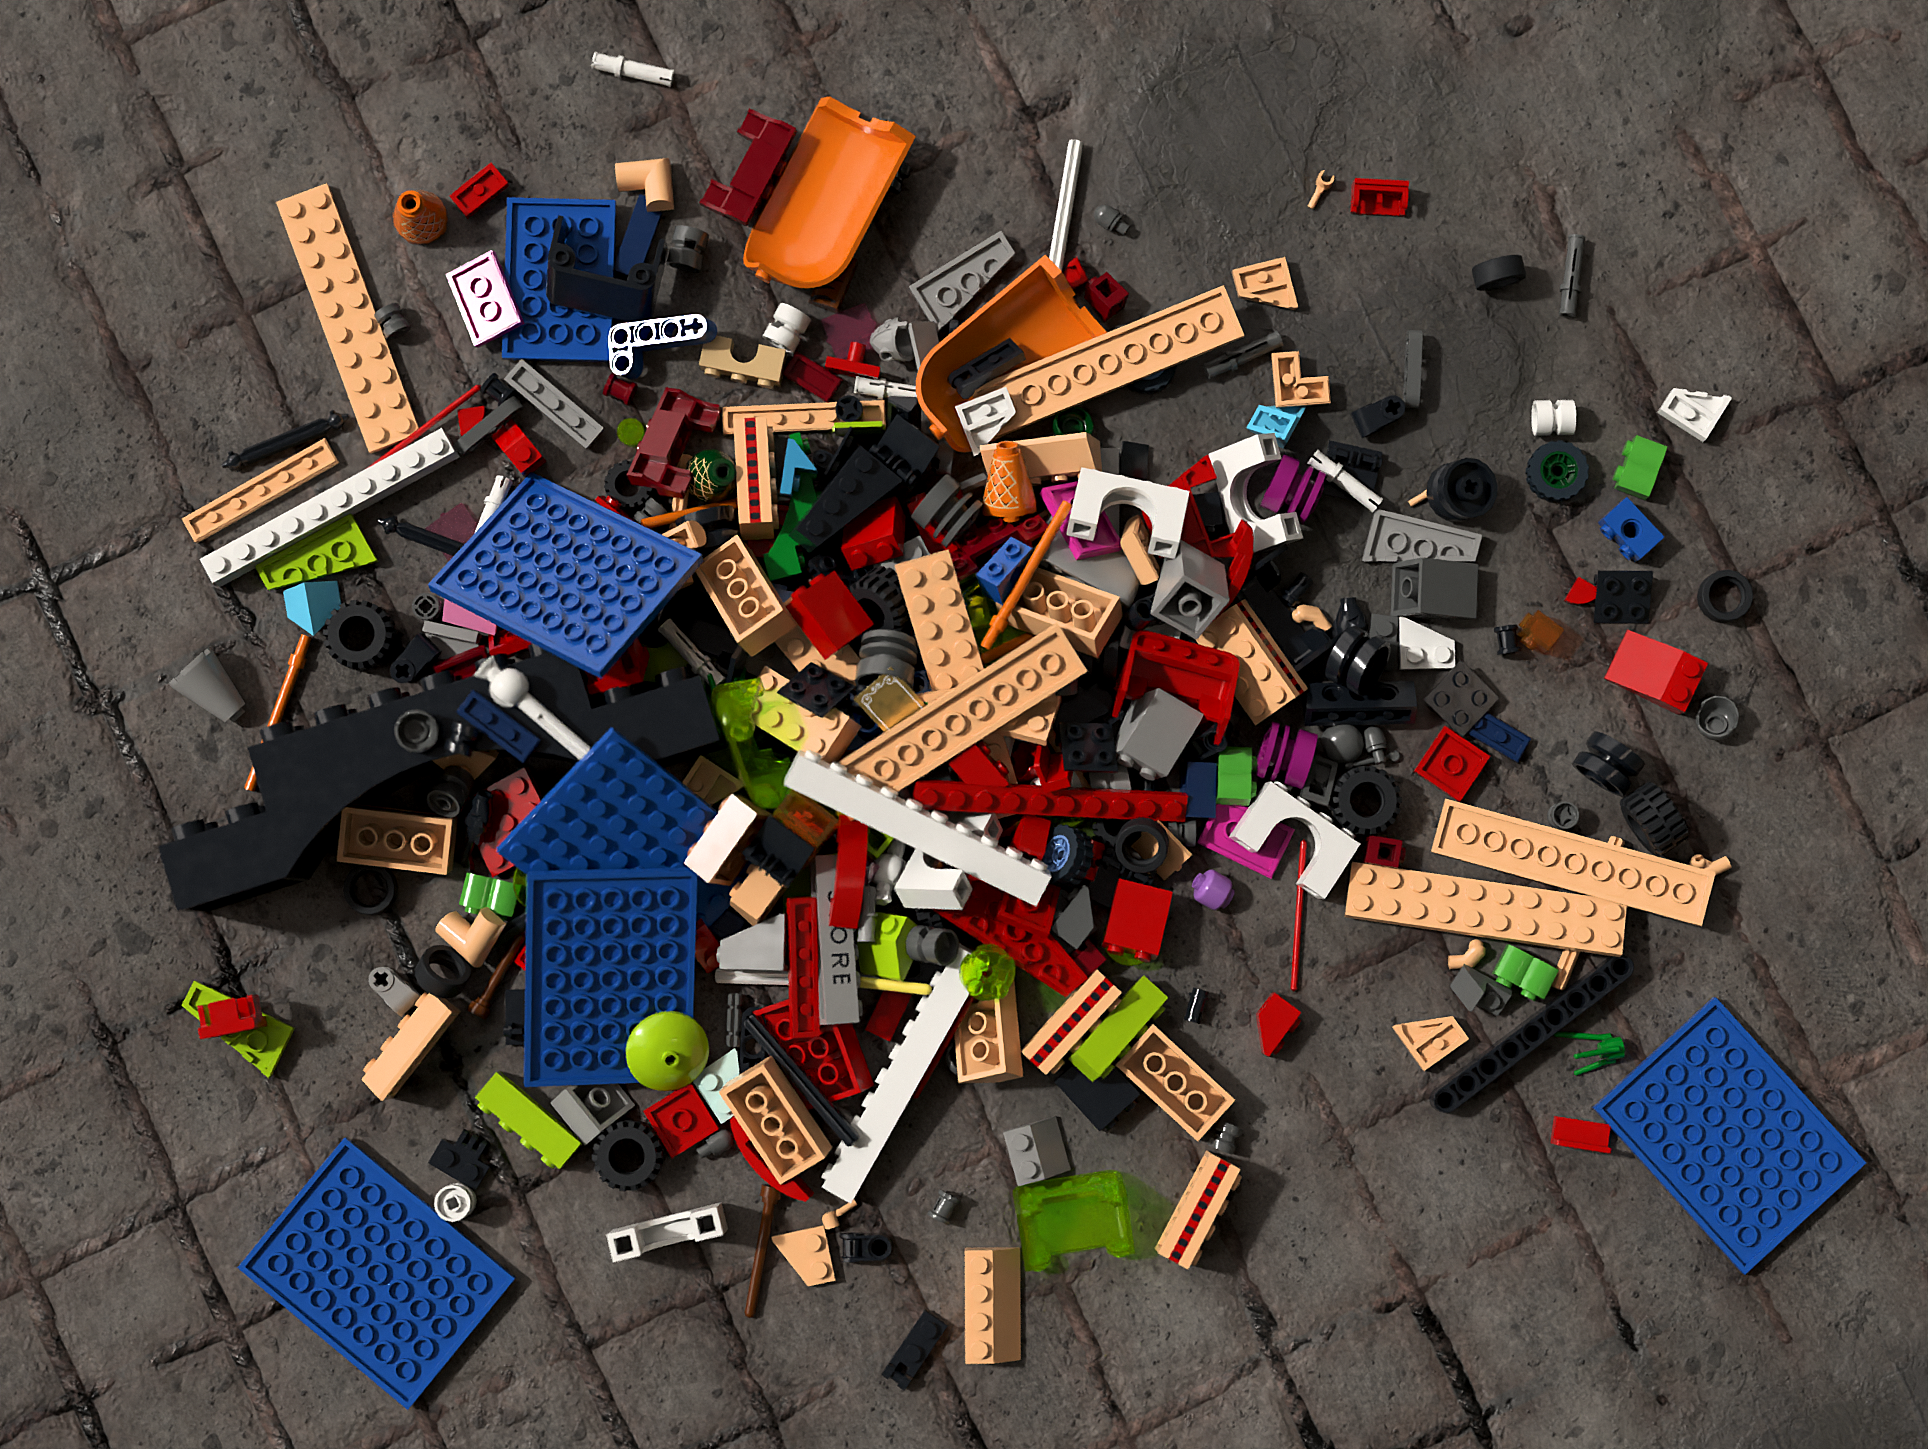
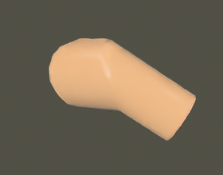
[1292,604,1332,632]
[1689,854,1731,876]
[1448,939,1486,969]

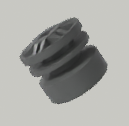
[911,474,984,548]
[855,629,919,690]

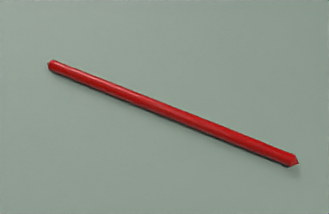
[366,385,481,469]
[1290,839,1307,992]
[912,971,987,1099]

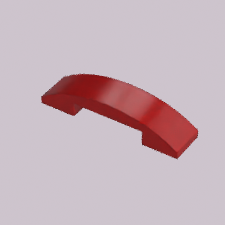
[1211,519,1254,623]
[828,815,868,929]
[730,1116,814,1202]

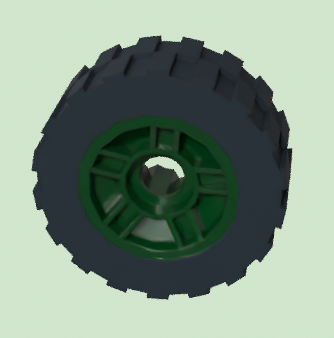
[1525,440,1589,503]

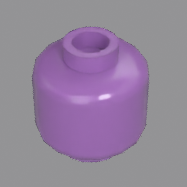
[1192,869,1234,910]

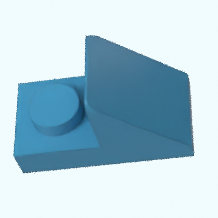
[780,438,818,498]

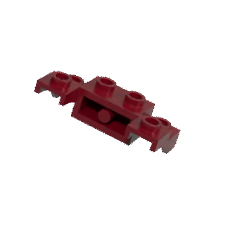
[699,108,797,227]
[627,387,722,499]
[950,513,1049,585]

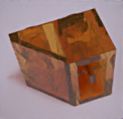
[772,789,839,870]

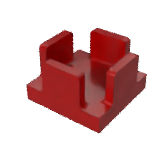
[584,637,650,695]
[197,994,267,1039]

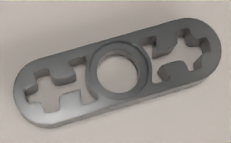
[1403,330,1423,408]
[454,396,524,457]

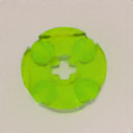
[959,944,1015,1001]

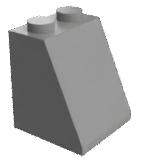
[1151,540,1229,640]
[1114,688,1204,780]
[717,914,788,971]

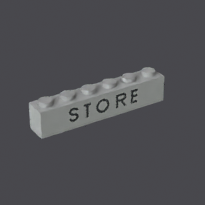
[809,855,862,1025]

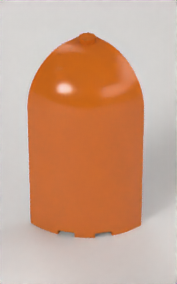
[743,96,916,288]
[916,255,1107,452]

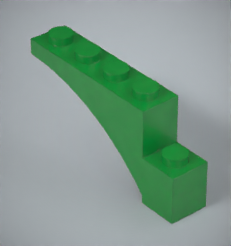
[763,432,828,583]

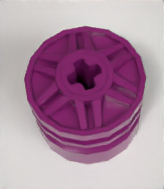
[1260,454,1326,525]
[1256,722,1318,789]

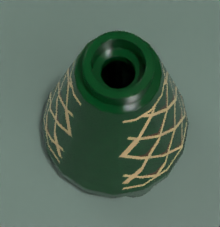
[685,449,737,504]

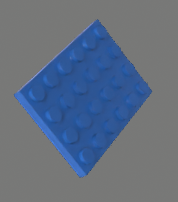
[502,197,617,362]

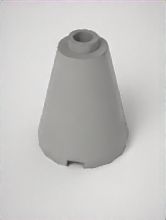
[168,647,245,722]

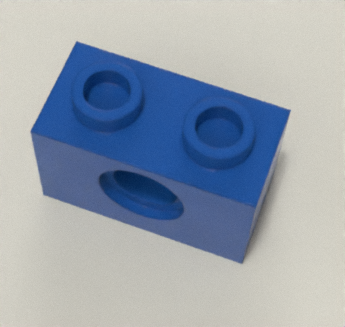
[1598,497,1664,562]
[976,537,1038,606]

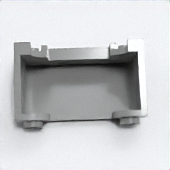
[1032,512,1140,614]

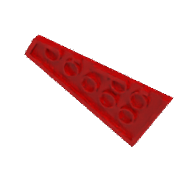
[932,869,1088,997]

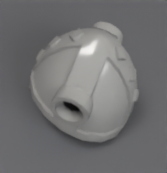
[869,317,914,362]

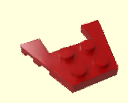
[1140,455,1237,560]

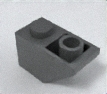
[1050,885,1094,949]

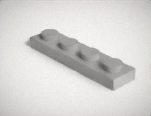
[504,359,605,450]

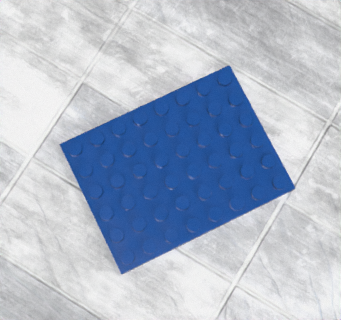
[428,472,704,679]
[497,727,751,928]
[524,867,697,1087]
[1592,997,1866,1275]
[237,1137,516,1410]

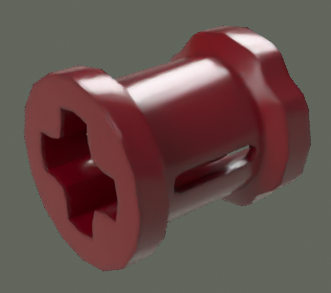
[603,373,638,406]

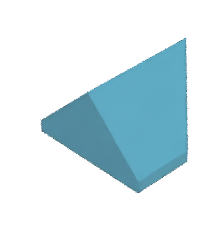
[1247,405,1306,448]
[283,581,342,636]

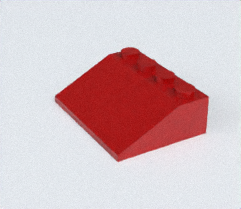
[753,998,874,1110]

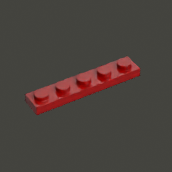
[787,896,820,1038]

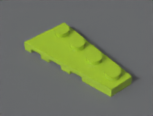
[255,513,379,591]
[182,981,295,1078]

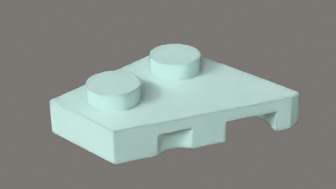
[693,1048,739,1124]

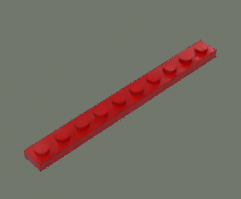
[913,779,1188,822]

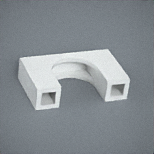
[1209,433,1303,556]
[1066,467,1189,559]
[1229,781,1360,899]
[894,810,1003,910]
[607,1202,728,1262]

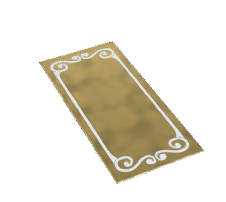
[854,667,926,732]

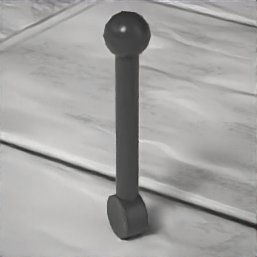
[1343,750,1400,771]

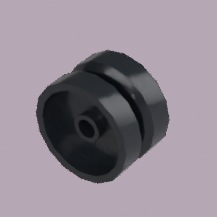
[1426,458,1498,522]
[675,505,741,558]
[1325,625,1391,697]
[1076,627,1119,687]
[1572,731,1645,797]

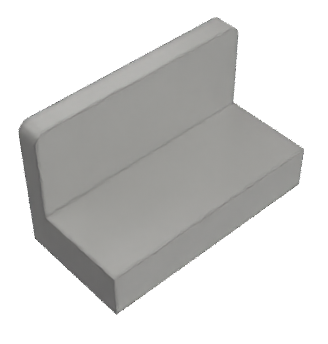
[908,321,939,370]
[422,621,482,660]

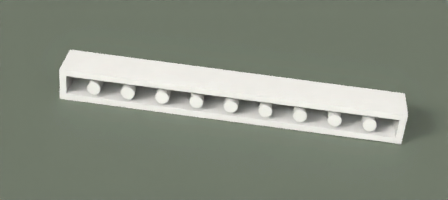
[200,428,460,587]
[784,749,1051,906]
[821,943,988,1204]

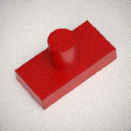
[825,342,881,380]

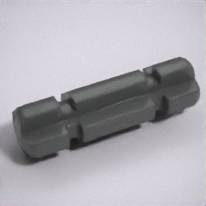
[726,993,743,1047]

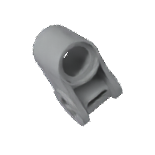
[368,967,421,1017]

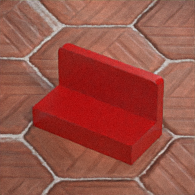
[1034,744,1073,793]
[1550,1116,1612,1153]

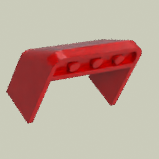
[1112,630,1240,745]

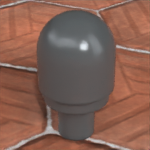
[1094,204,1130,235]
[1363,726,1387,765]
[696,1129,734,1159]

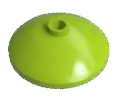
[626,1011,709,1091]

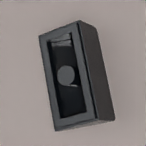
[888,396,921,431]
[1120,441,1149,481]

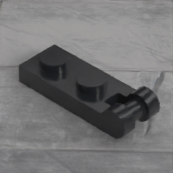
[947,338,1026,399]
[881,1309,948,1391]

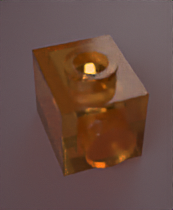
[1517,610,1564,654]

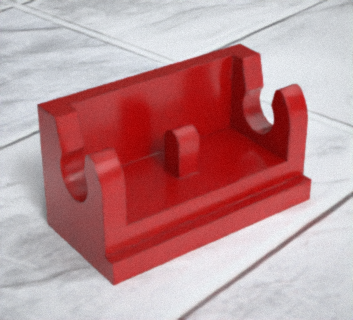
[1350,178,1409,217]

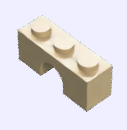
[699,336,787,389]

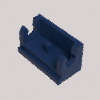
[1179,762,1217,819]

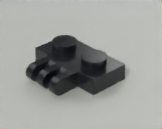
[428,1129,491,1191]

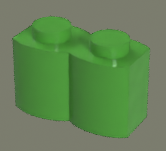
[1612,435,1667,500]
[1216,747,1257,806]
[459,872,523,921]
[1492,944,1559,1001]

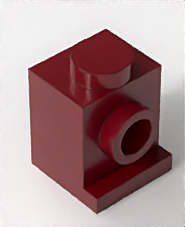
[1084,272,1129,322]
[1362,835,1406,868]
[1069,939,1107,977]

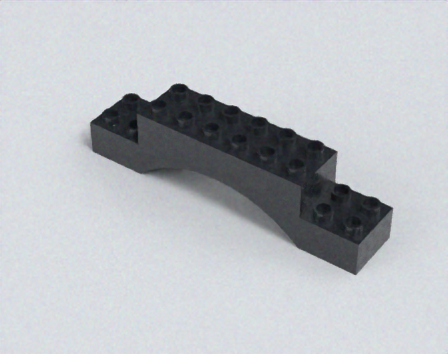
[158,643,728,913]

